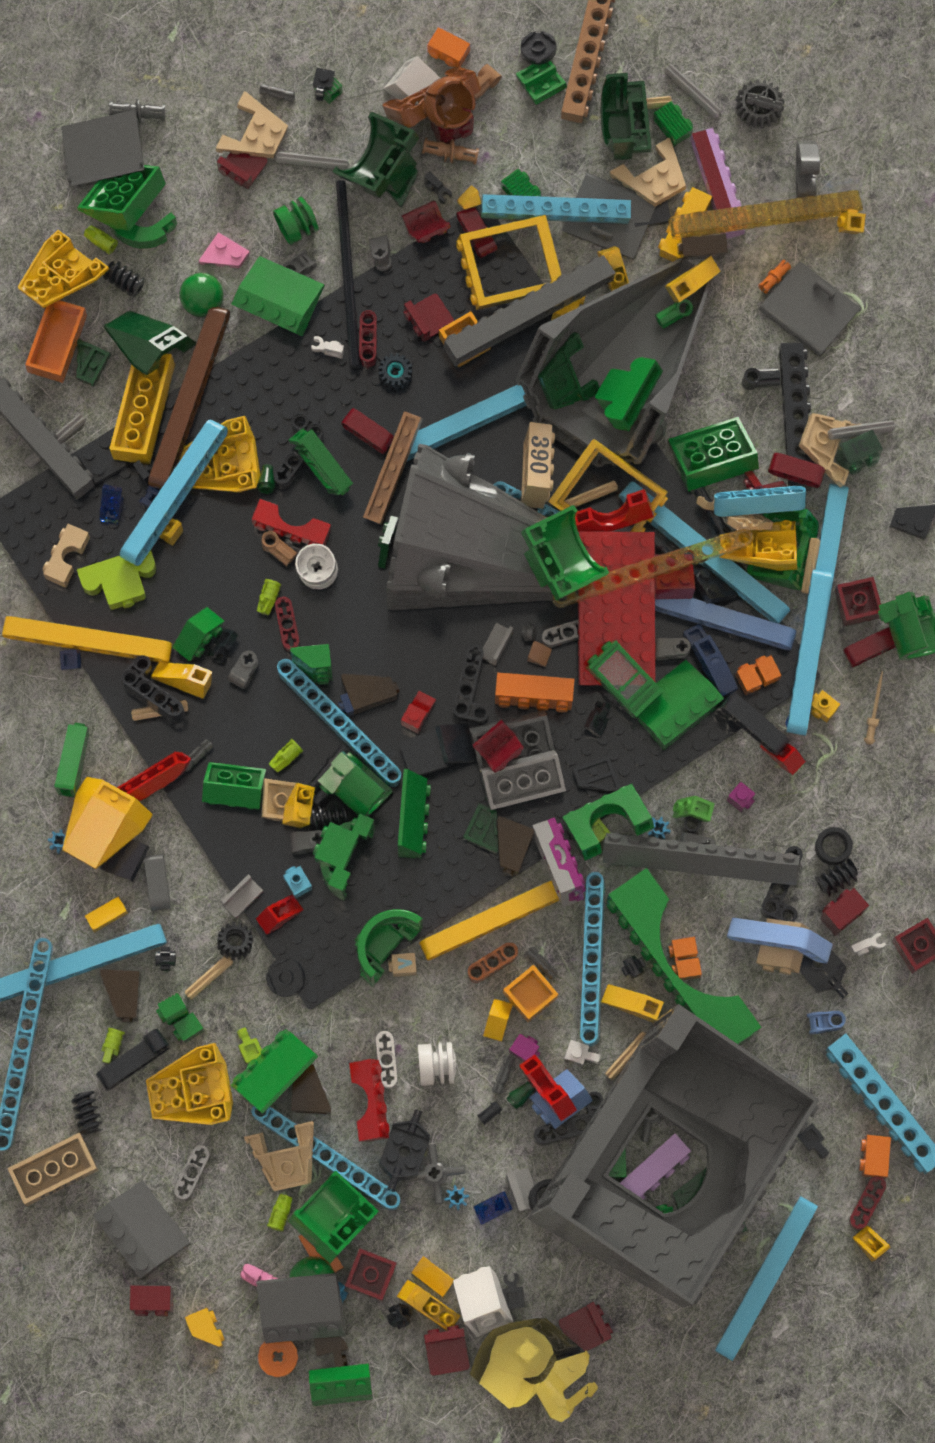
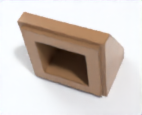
[527,641,552,667]

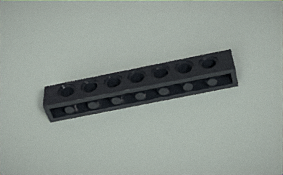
[779,342,815,491]

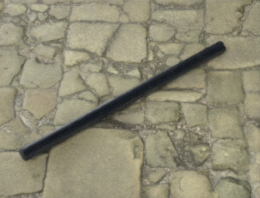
[336,180,360,368]

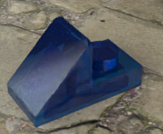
[99,484,124,524]
[473,1191,513,1225]

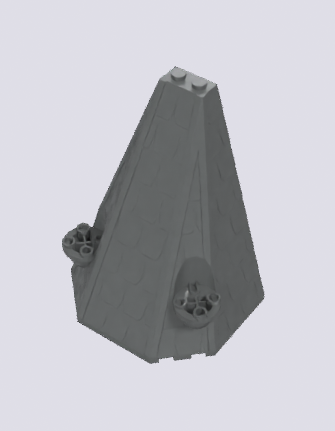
[516,258,713,467]
[387,444,578,611]

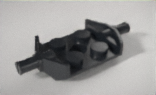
[799,950,849,999]
[379,1110,431,1192]

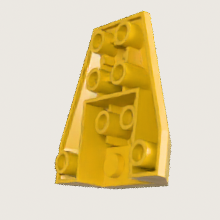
[18,230,109,308]
[179,416,260,492]
[719,520,797,571]
[62,777,153,869]
[146,1043,233,1125]

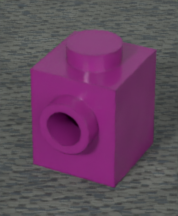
[726,782,756,813]
[509,1034,540,1062]

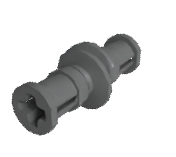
[109,99,165,123]

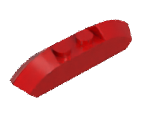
[117,752,191,802]

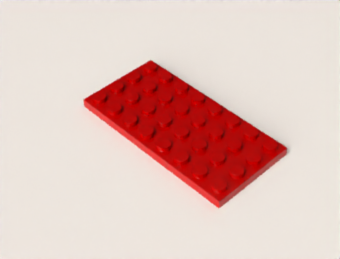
[578,531,655,685]

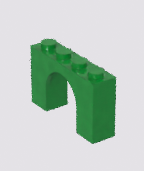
[563,784,654,861]

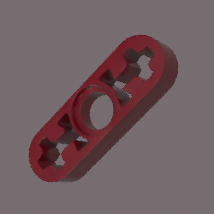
[275,597,300,652]
[849,1176,886,1230]

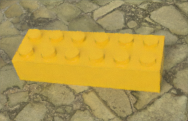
[109,354,175,465]

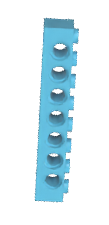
[481,194,631,224]
[826,1034,935,1174]

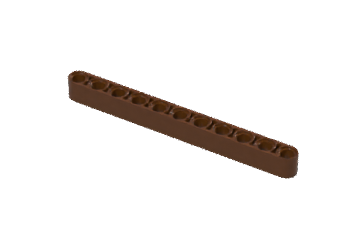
[148,307,230,489]

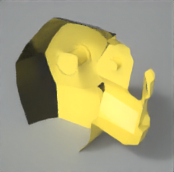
[470,1318,598,1422]

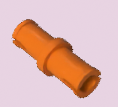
[758,260,791,294]

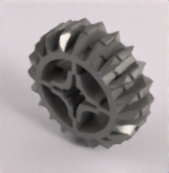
[735,79,785,129]

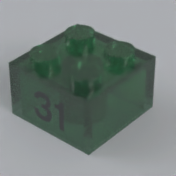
[835,429,883,475]

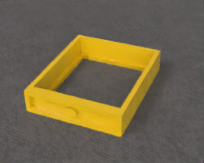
[456,215,562,310]
[549,439,668,532]

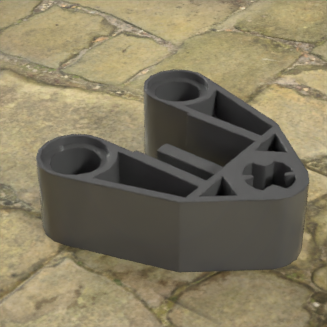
[796,141,820,198]

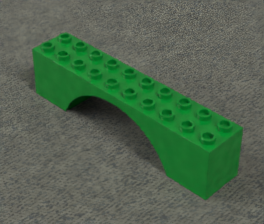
[606,868,762,1045]

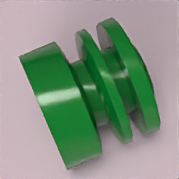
[273,196,319,245]

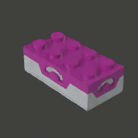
[533,817,586,907]

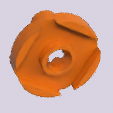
[258,1341,298,1377]

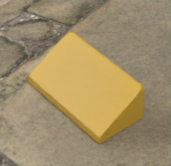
[457,185,481,209]
[85,896,128,933]
[411,1256,454,1297]

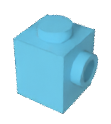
[283,866,312,898]

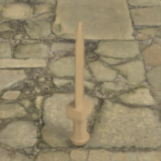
[864,671,883,745]

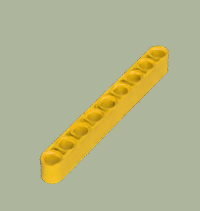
[2,616,173,663]
[419,881,559,961]

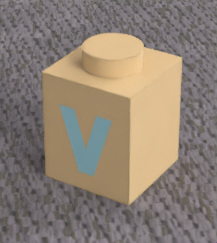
[388,953,417,977]

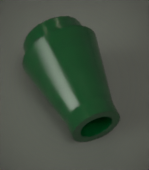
[257,464,276,494]
[506,1081,535,1110]

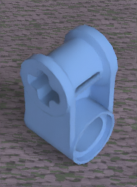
[807,1011,846,1034]

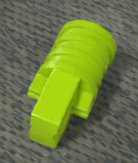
[84,225,118,255]
[257,579,281,615]
[269,739,303,773]
[101,1027,125,1064]
[267,1194,293,1232]

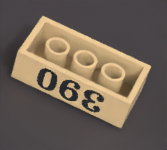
[521,422,555,509]
[7,1133,99,1206]

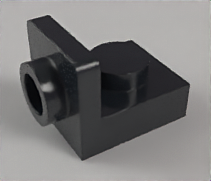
[133,459,154,484]

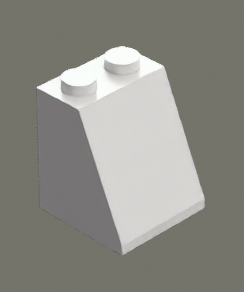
[383,56,440,106]
[453,1266,513,1337]

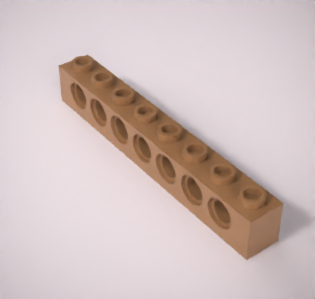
[561,0,615,123]

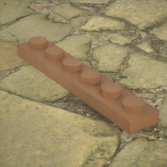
[363,411,423,525]

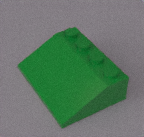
[77,165,166,231]
[231,256,325,336]
[668,417,759,491]
[636,660,724,750]
[398,769,431,858]
[230,1029,319,1114]

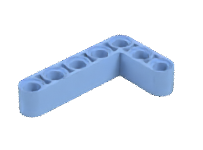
[727,918,833,964]

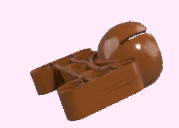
[382,67,482,129]

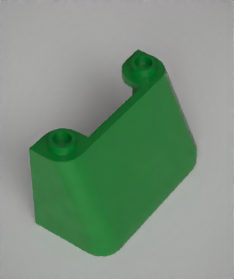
[747,509,819,590]

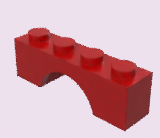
[575,489,654,532]
[252,499,331,546]
[519,1055,577,1121]
[349,1059,389,1142]

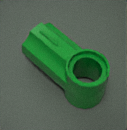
[655,299,693,329]

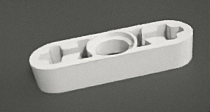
[376,1031,397,1089]

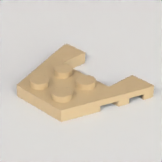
[216,91,288,158]
[610,138,686,207]
[799,413,862,487]
[696,496,773,531]
[244,1121,314,1191]

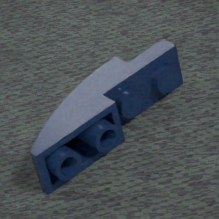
[683,624,738,697]

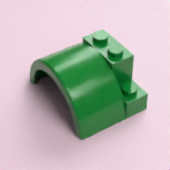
[521,505,609,601]
[878,592,935,660]
[318,752,393,817]
[313,814,375,901]
[355,909,423,987]
[288,1171,379,1263]

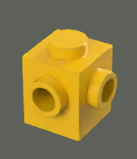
[837,209,866,234]
[810,690,840,723]

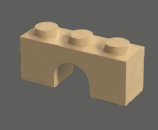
[42,524,90,588]

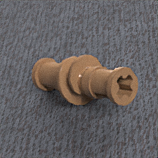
[422,137,479,165]

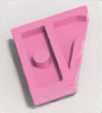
[199,232,250,268]

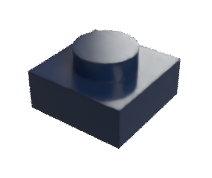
[60,649,81,670]
[338,693,354,717]

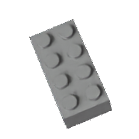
[480,750,566,810]

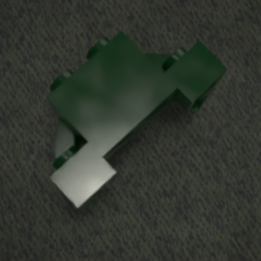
[333,112,419,198]

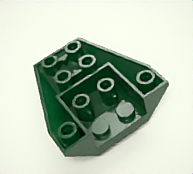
[104,310,197,375]

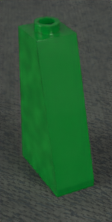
[54,723,89,798]

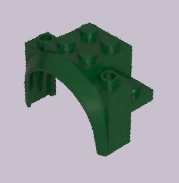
[600,73,652,161]

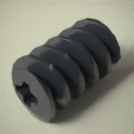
[103,261,145,298]
[310,803,350,830]
[815,859,858,897]
[71,1091,103,1135]

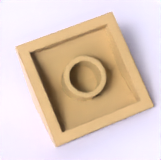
[262,779,296,821]

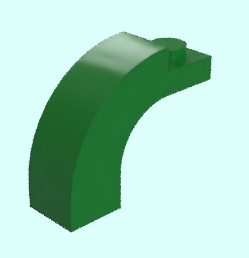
[110,212,177,249]

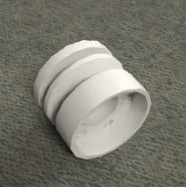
[295,543,338,590]
[418,1042,456,1086]

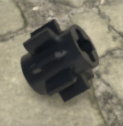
[155,947,176,971]
[621,955,646,979]
[387,1303,412,1329]

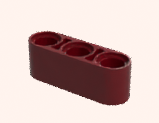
[456,206,497,259]
[359,310,377,368]
[341,408,394,454]
[768,452,826,488]
[843,627,895,667]

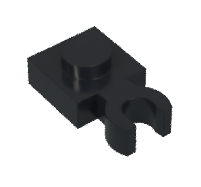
[502,1273,525,1309]

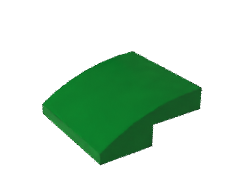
[516,61,567,105]

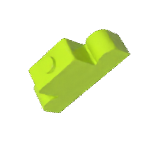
[77,550,156,610]

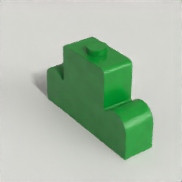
[595,357,663,431]

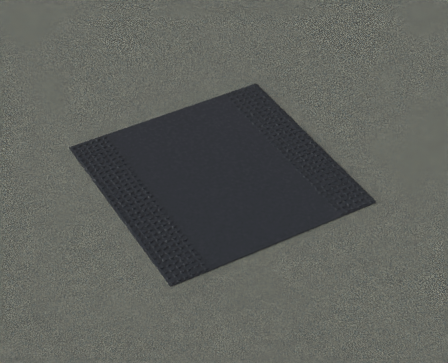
[0,205,820,1010]

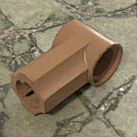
[474,64,502,101]
[261,531,297,566]

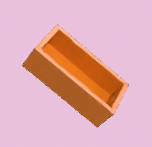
[25,300,87,383]
[495,672,574,712]

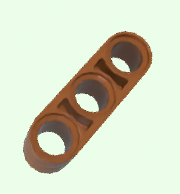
[468,942,518,983]

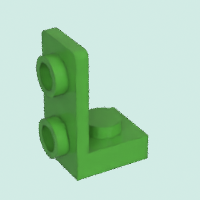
[673,796,715,822]

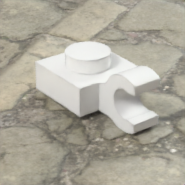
[311,336,344,359]
[849,933,886,956]
[565,1040,601,1065]

